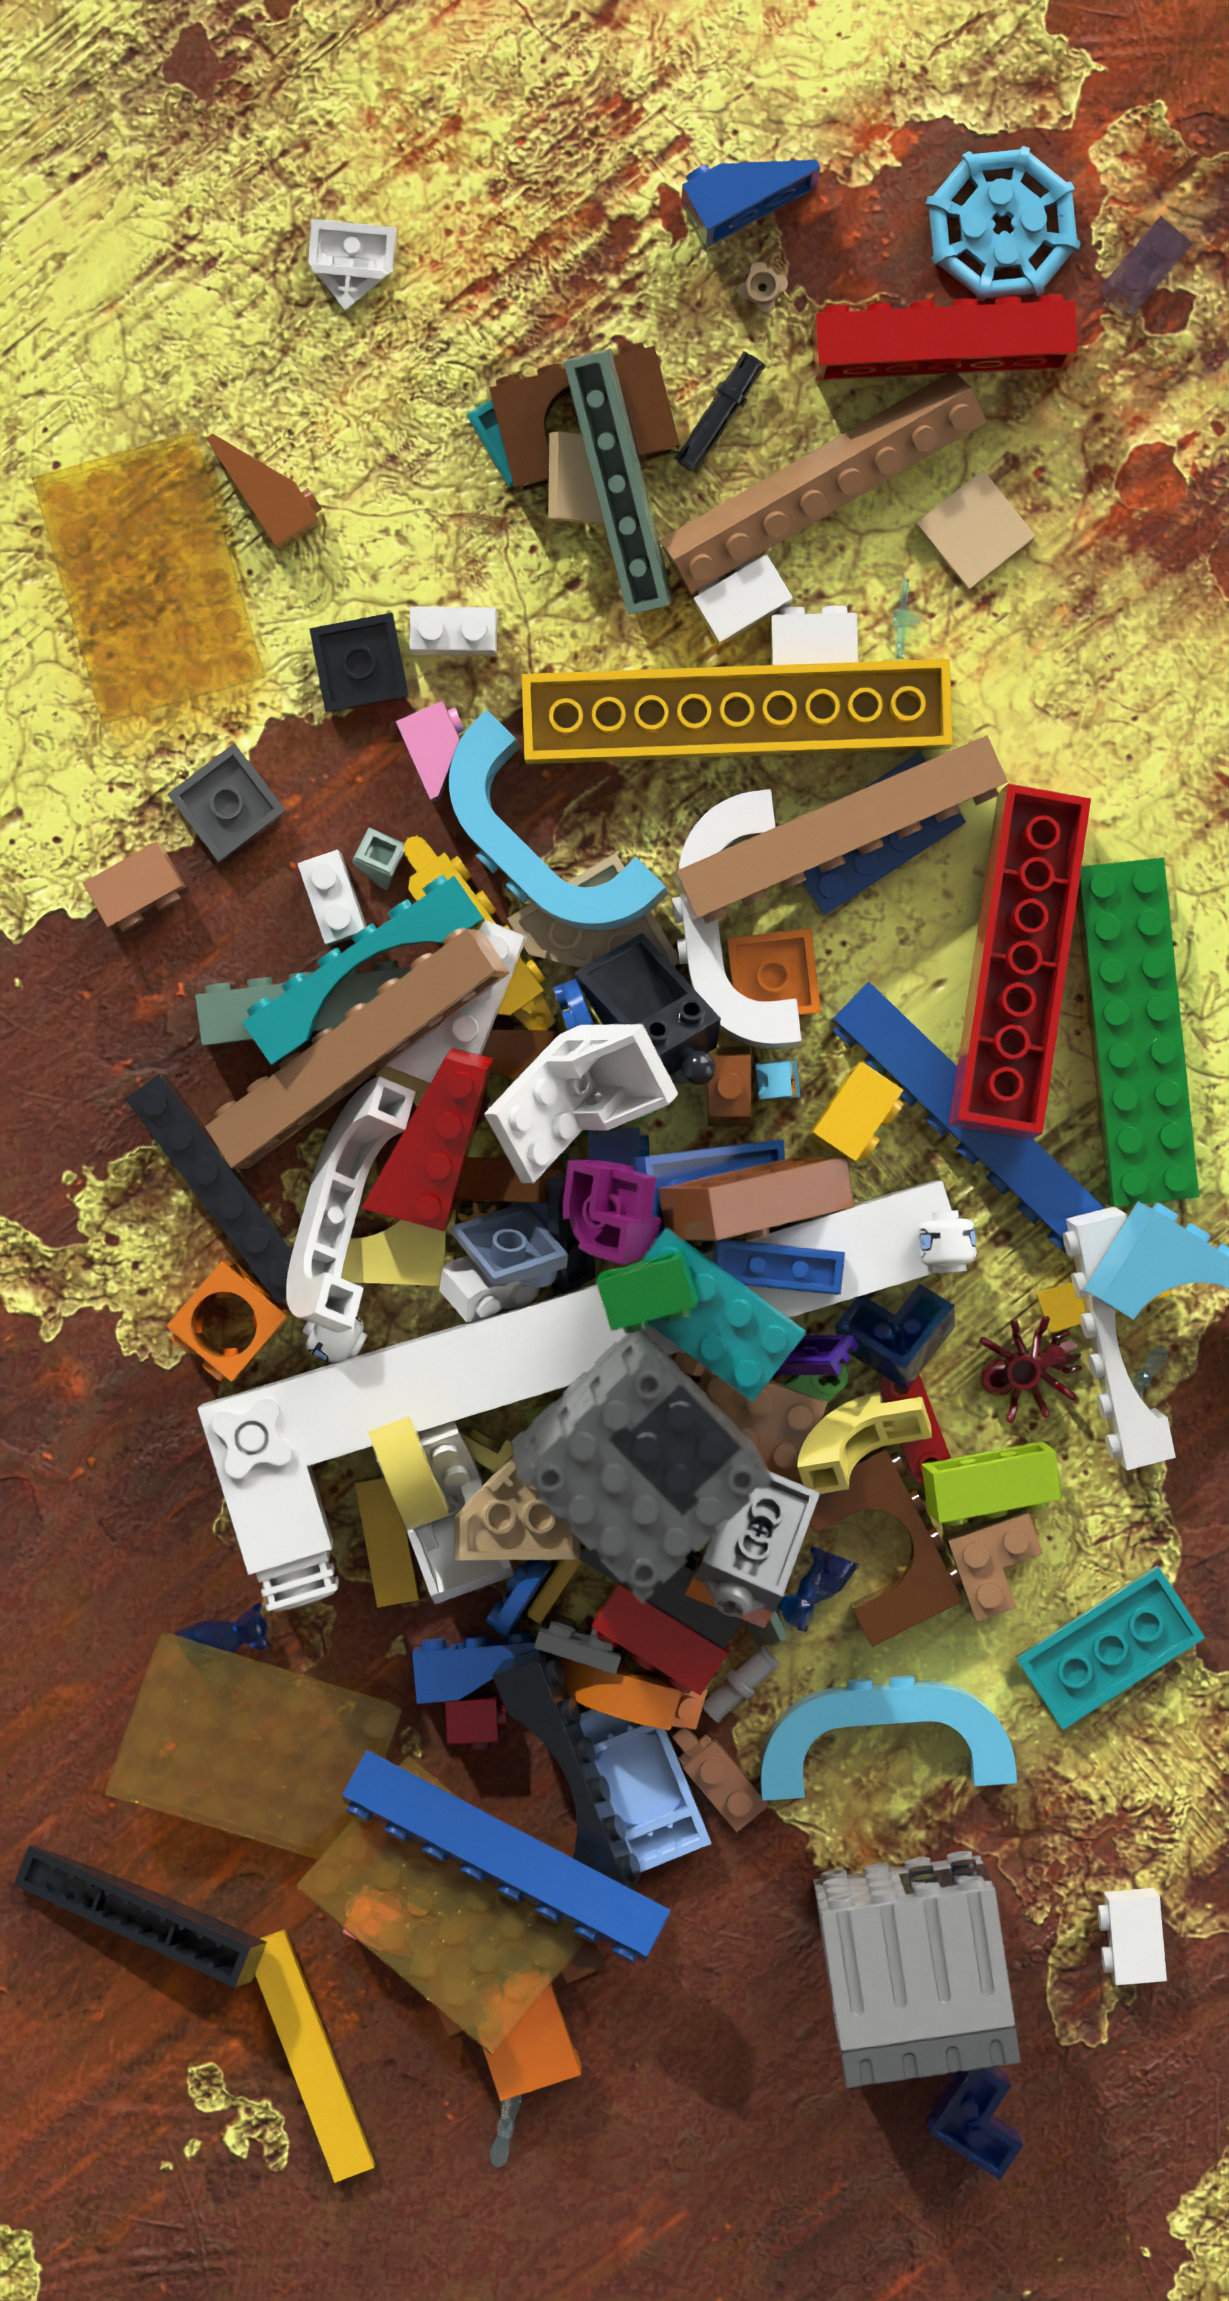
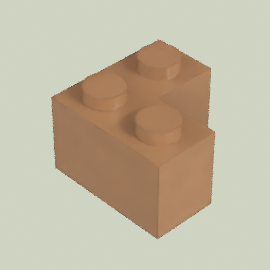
[945,1509,1043,1622]

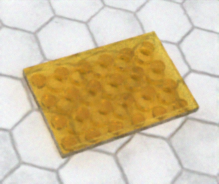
[32,431,266,724]
[105,1631,402,1868]
[296,1756,587,2055]

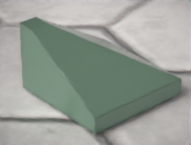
[352,828,405,890]

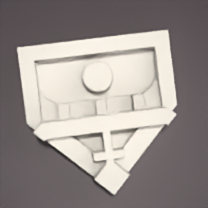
[308,219,397,310]

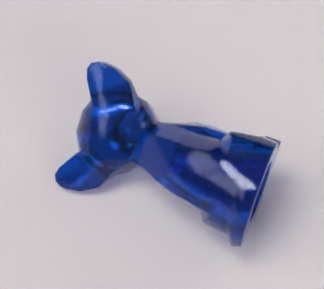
[776,1546,860,1633]
[175,1602,270,1675]

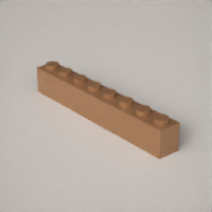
[659,370,987,593]
[671,735,1008,924]
[205,928,510,1169]

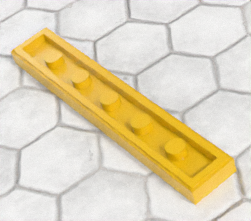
[255,1929,375,2183]

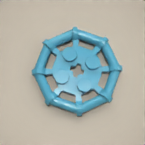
[925,146,1081,302]

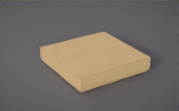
[548,431,605,526]
[916,470,1036,591]

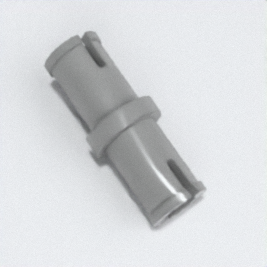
[703,1645,780,1723]

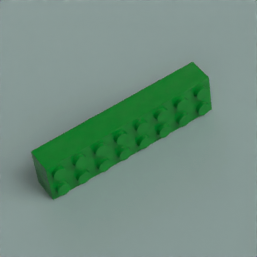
[1077,857,1199,1206]

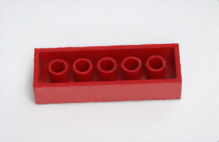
[812,294,1077,381]

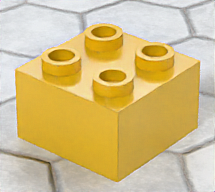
[806,1061,904,1165]

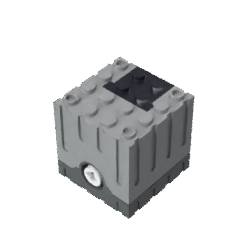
[813,1851,1021,2088]

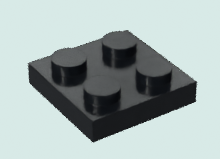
[309,613,409,713]

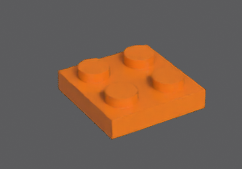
[727,928,821,1015]

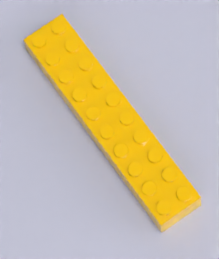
[522,659,953,764]

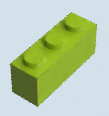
[921,1441,1062,1526]

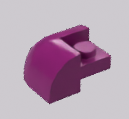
[563,1160,661,1264]

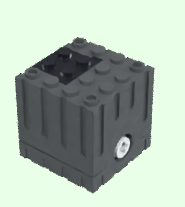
[511,1329,773,1603]

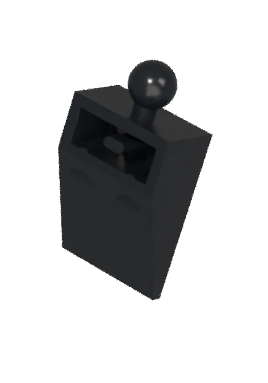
[574,933,721,1085]

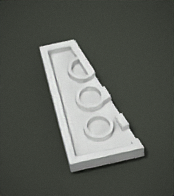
[387,921,527,1083]

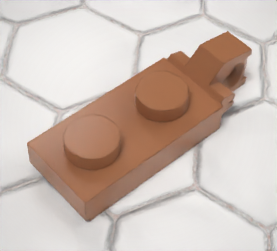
[672,1727,769,1832]

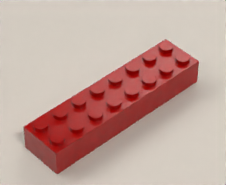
[948,783,1091,1139]

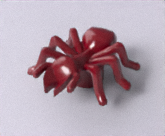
[979,1315,1082,1424]

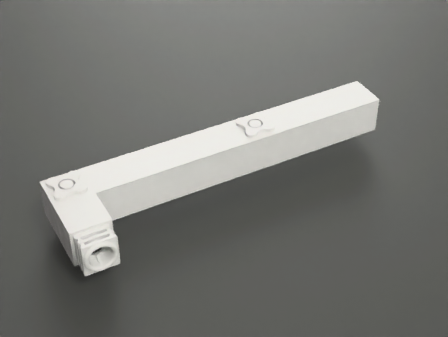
[198,1180,951,1612]

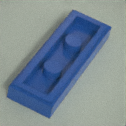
[713,1239,845,1295]

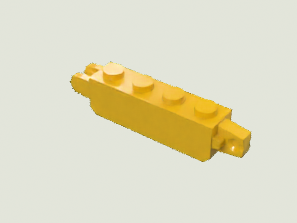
[402,835,556,1030]

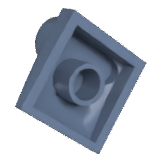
[450,1203,568,1288]

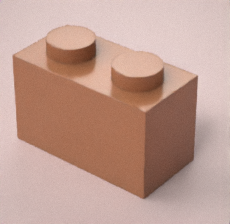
[83,841,186,932]

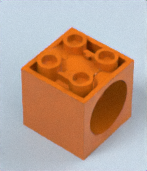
[166,1258,293,1382]

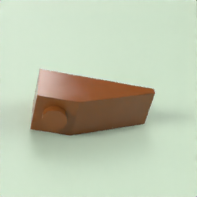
[206,433,322,551]

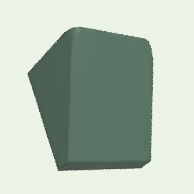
[744,1610,787,1646]

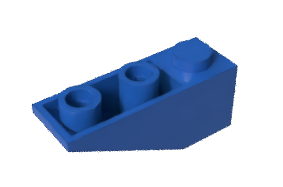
[412,1630,538,1704]

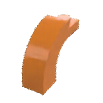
[558,1656,708,1730]

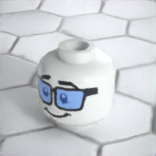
[919,1210,976,1273]
[302,1316,368,1364]

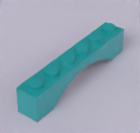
[242,875,485,1065]

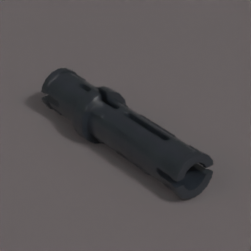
[674,351,766,474]

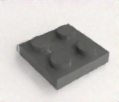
[167,743,287,863]
[534,1615,622,1674]

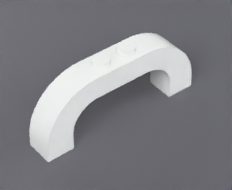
[672,789,802,1049]
[286,1076,415,1332]

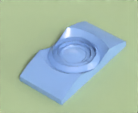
[579,1709,711,1872]

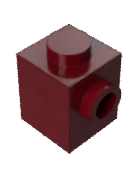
[445,1693,507,1750]

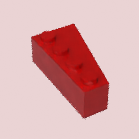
[362,1047,493,1231]

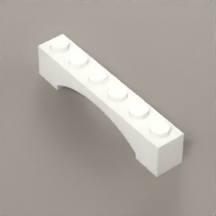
[1063,1206,1176,1470]

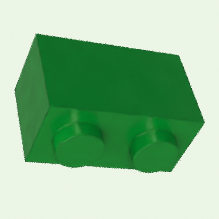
[596,1249,699,1333]

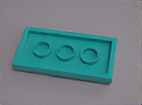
[640,1227,806,1402]
[1015,1565,1205,1730]

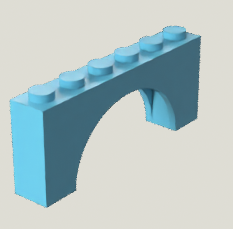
[1084,1202,1229,1319]

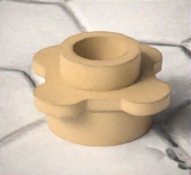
[737,262,788,313]

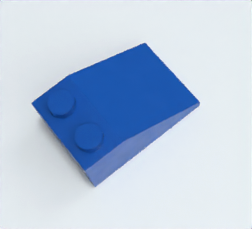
[681,160,821,249]

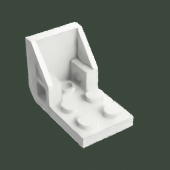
[484,1024,678,1183]
[373,1421,514,1604]

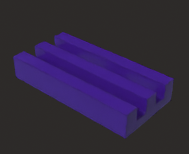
[775,1335,859,1375]

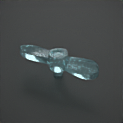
[893,578,921,659]
[1132,1345,1168,1398]
[490,2095,521,2167]

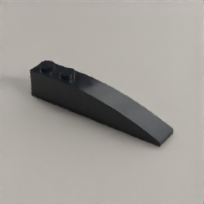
[14,1845,267,1988]

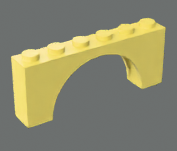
[342,1066,456,1286]

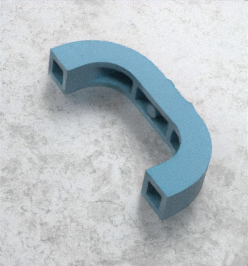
[449,709,669,931]
[760,1675,1017,1801]

